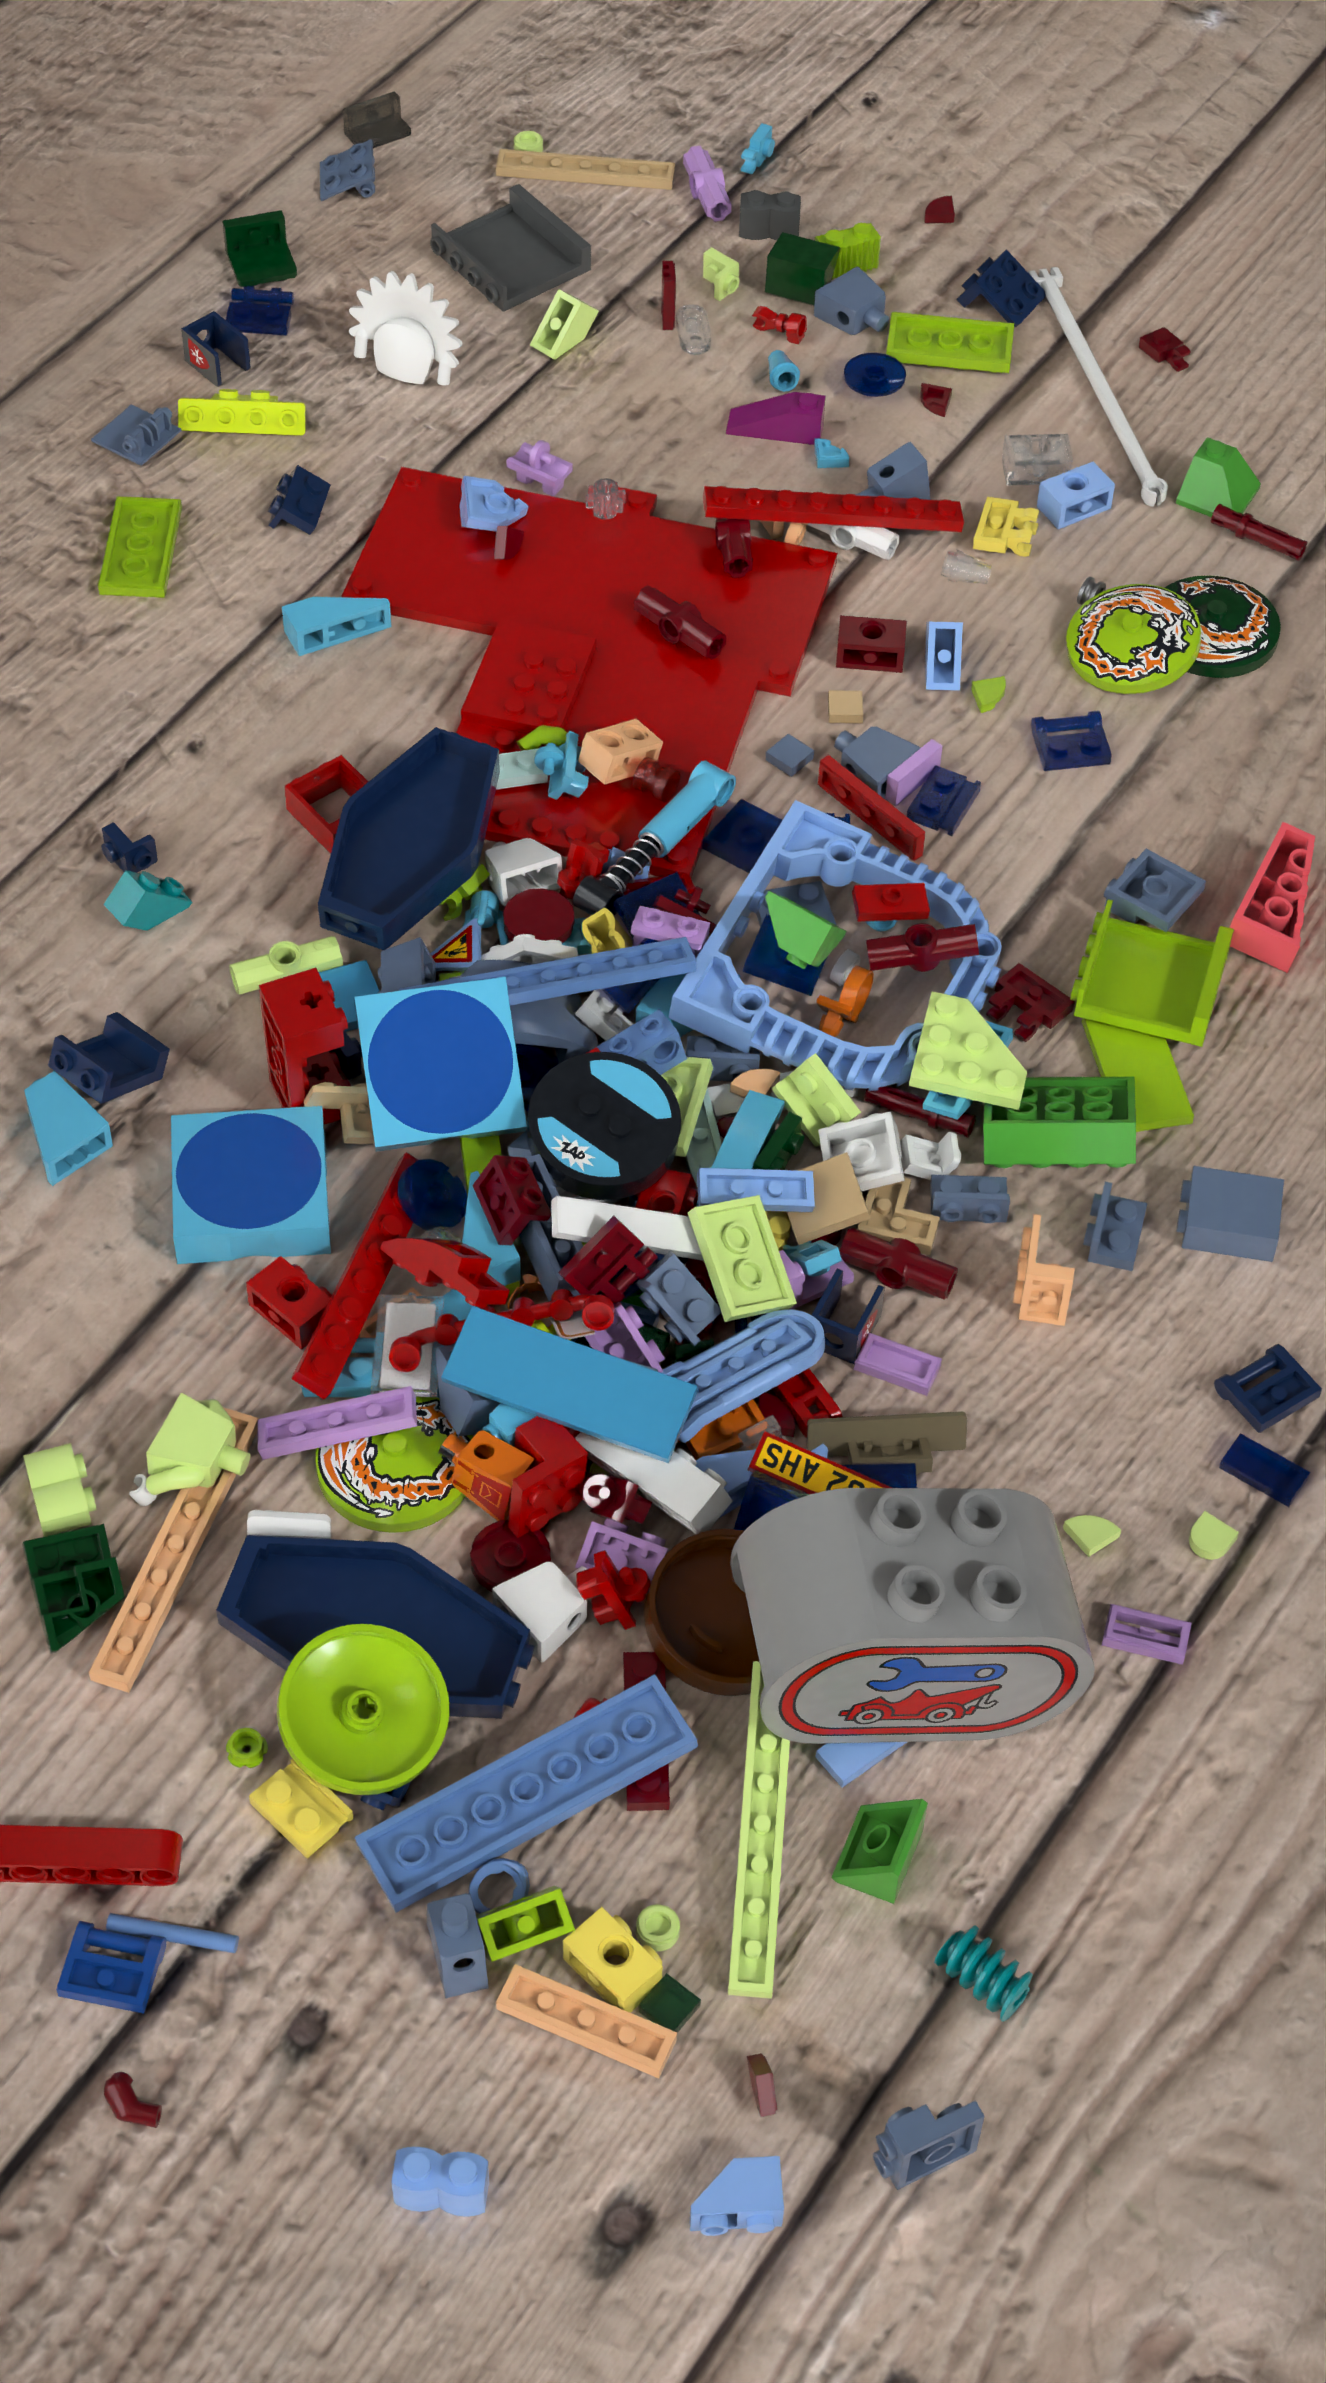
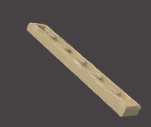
[496,149,675,190]

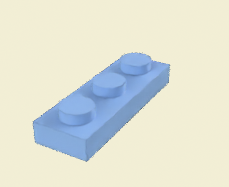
[697,1168,815,1212]

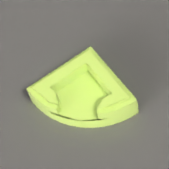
[1063,1515,1121,1557]

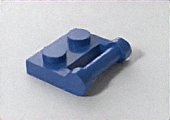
[56,1921,166,2014]

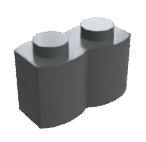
[739,190,801,240]

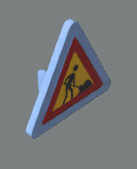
[430,918,481,972]

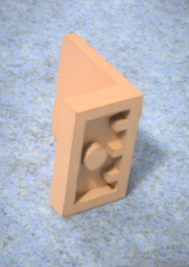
[1013,1214,1075,1326]

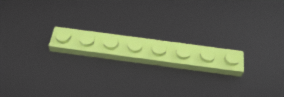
[728,1661,790,1999]

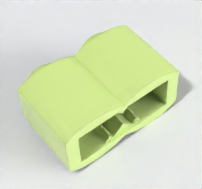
[23,1443,97,1537]

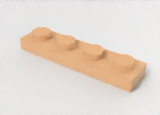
[496,1964,677,2078]

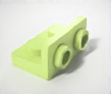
[772,1053,861,1146]

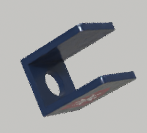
[181,311,251,387]
[812,1268,885,1365]

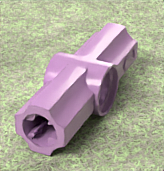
[683,146,732,222]

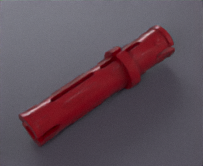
[1211,504,1308,561]
[864,1086,976,1138]

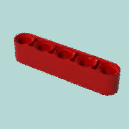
[0,1825,183,1886]

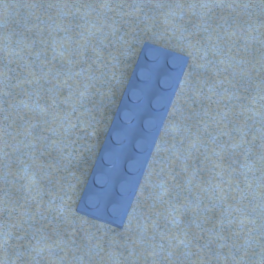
[355,1674,698,1913]

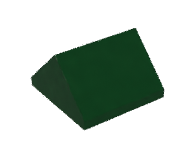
[765,232,841,306]

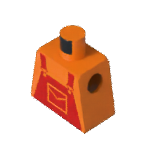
[439,1430,535,1521]

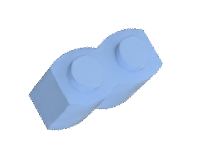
[392,2147,489,2217]

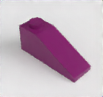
[726,392,826,445]

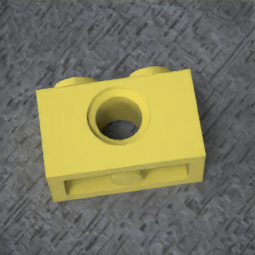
[563,1907,663,2013]

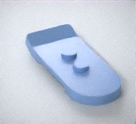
[662,1309,825,1443]

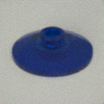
[844,353,906,397]

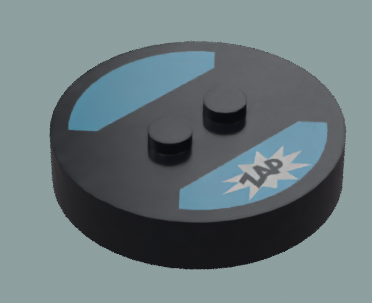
[527,1052,681,1200]

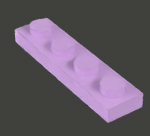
[258,1386,417,1460]

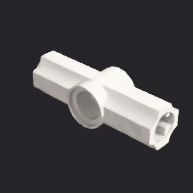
[808,523,900,561]

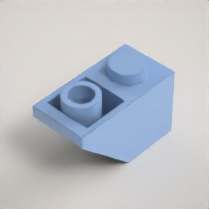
[690,2156,784,2236]

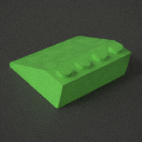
[983,1077,1136,1168]

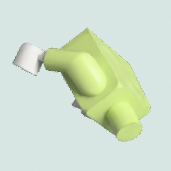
[129,1393,250,1506]

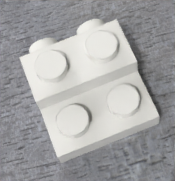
[818,1111,905,1191]

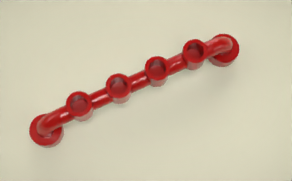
[389,1289,615,1372]

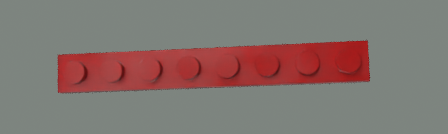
[702,486,964,532]
[291,1152,437,1400]

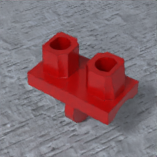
[557,839,610,900]
[576,1550,651,1630]

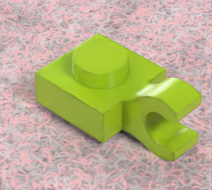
[438,864,490,921]

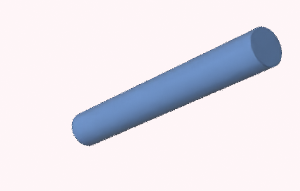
[106,1913,239,1953]

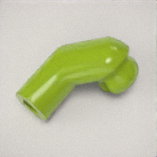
[517,725,567,751]

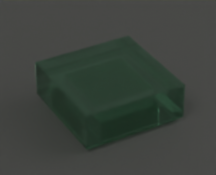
[638,1973,701,2033]

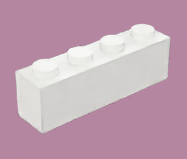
[575,1432,733,1534]

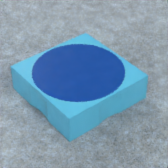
[354,977,527,1152]
[171,1106,331,1264]

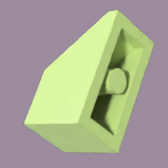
[530,289,599,360]

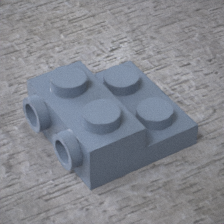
[1104,848,1206,932]
[873,2100,985,2190]

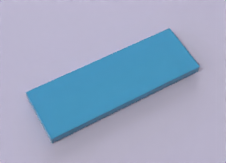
[441,1306,698,1463]

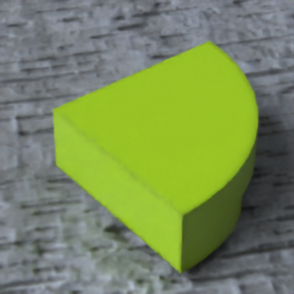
[971,676,1006,713]

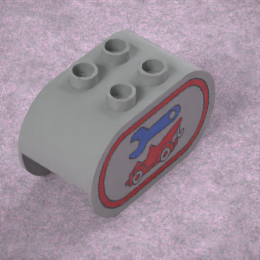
[730,1488,1095,1744]

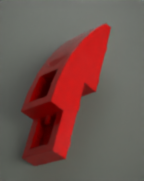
[380,1238,510,1308]

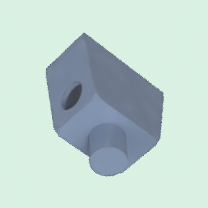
[814,266,889,335]
[856,442,931,500]
[834,726,920,799]
[427,1893,489,1999]

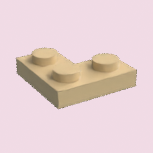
[857,1178,940,1255]

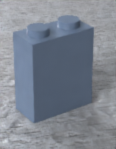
[1176,1166,1284,1262]

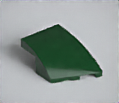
[22,1524,125,1654]

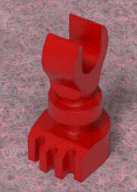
[752,306,807,345]

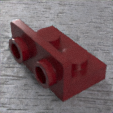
[472,1155,551,1246]

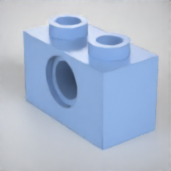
[1037,461,1115,530]

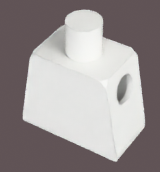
[485,838,563,906]
[492,1562,587,1663]

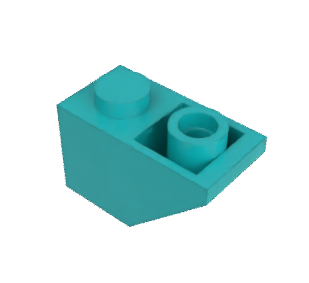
[103,870,192,931]

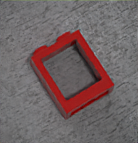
[284,755,369,854]

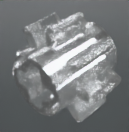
[585,478,626,519]

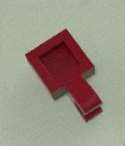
[1139,327,1191,372]

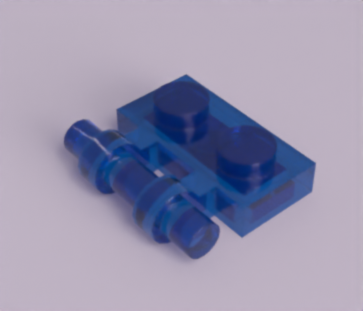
[226,286,294,335]

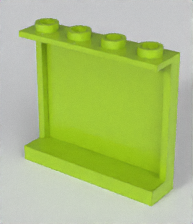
[1070,900,1234,1047]

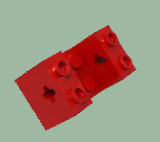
[259,968,351,1125]

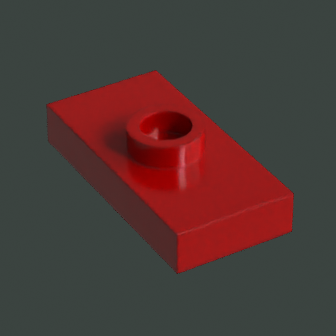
[852,883,930,922]

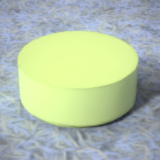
[514,131,543,152]
[636,1904,680,1951]

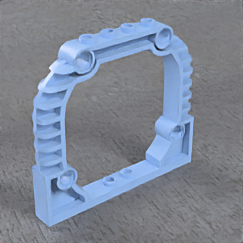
[668,800,1002,1091]

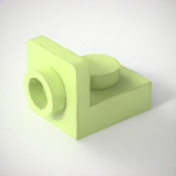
[703,247,739,301]

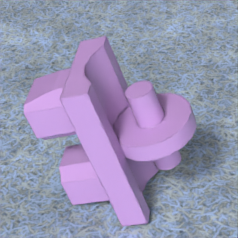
[507,440,573,496]

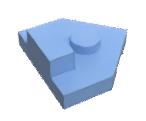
[459,476,529,532]

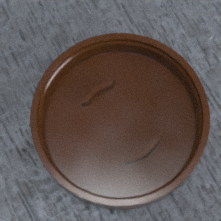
[644,1529,759,1696]

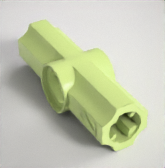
[229,936,343,995]

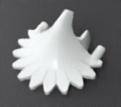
[349,271,463,385]

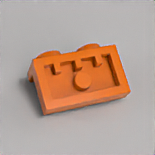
[677,1399,771,1460]

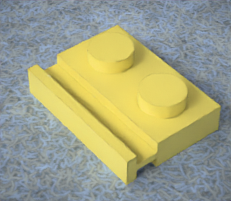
[249,1759,354,1859]

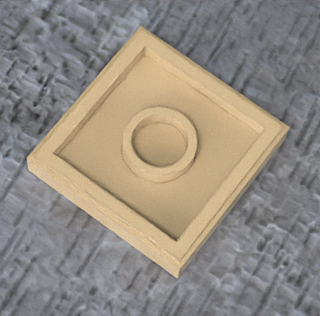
[787,1152,871,1245]

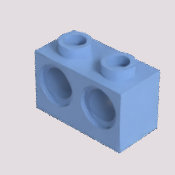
[597,1009,687,1075]

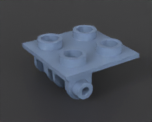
[320,139,375,201]
[91,404,181,466]

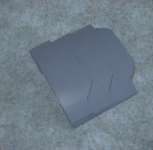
[443,960,598,1063]

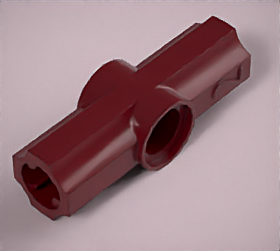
[715,518,753,578]
[634,585,726,660]
[866,923,979,972]
[839,1228,958,1300]

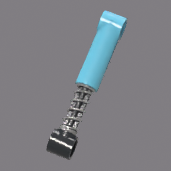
[573,760,736,916]

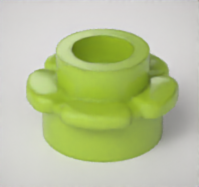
[226,1728,268,1768]

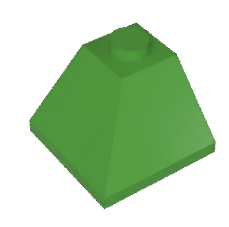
[1176,437,1261,517]
[765,891,847,969]

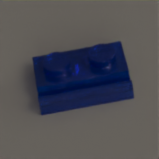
[907,765,981,836]

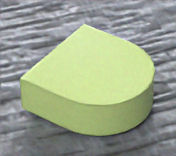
[1189,1511,1239,1560]

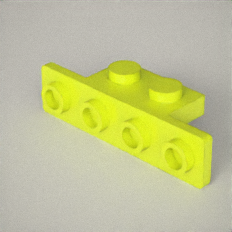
[178,389,306,435]

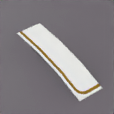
[549,1311,595,1340]

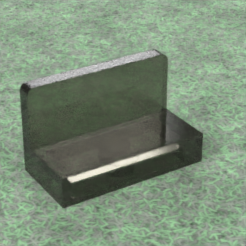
[343,91,411,148]

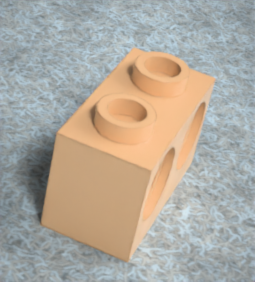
[578,719,663,785]

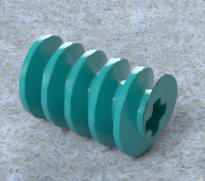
[934,1925,1033,2022]

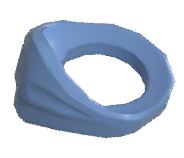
[469,1858,530,1914]

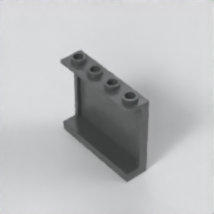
[430,184,591,312]

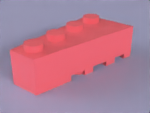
[1229,822,1315,973]

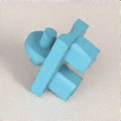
[534,731,589,800]

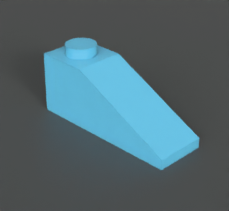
[282,597,391,656]
[462,1171,521,1286]

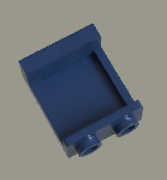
[48,1012,170,1104]

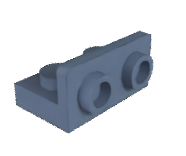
[686,1036,760,1082]
[930,1175,1010,1223]
[1083,1181,1147,1271]
[635,1252,721,1346]

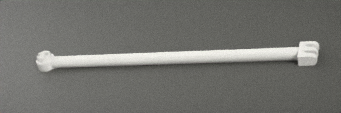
[1028,267,1168,507]

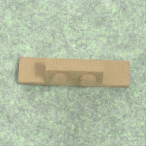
[304,1082,374,1144]

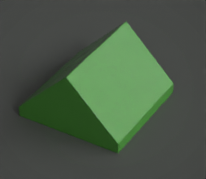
[831,1799,928,1904]

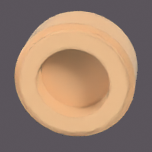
[784,522,808,545]

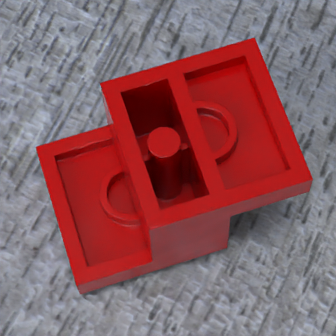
[508,1416,588,1538]

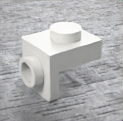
[900,1132,961,1180]

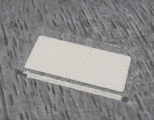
[371,1292,444,1397]

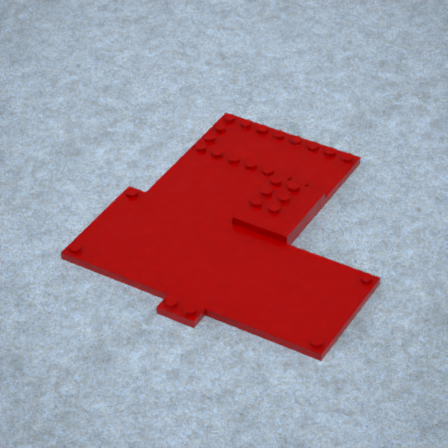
[341,467,838,878]

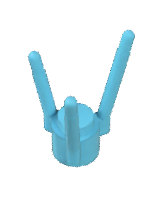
[463,890,509,945]

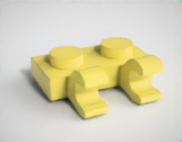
[973,497,1039,557]

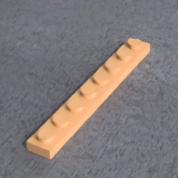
[89,1407,259,1693]

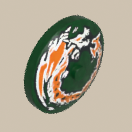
[1165,575,1281,678]

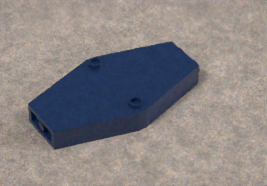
[318,727,500,950]
[216,1535,535,1719]

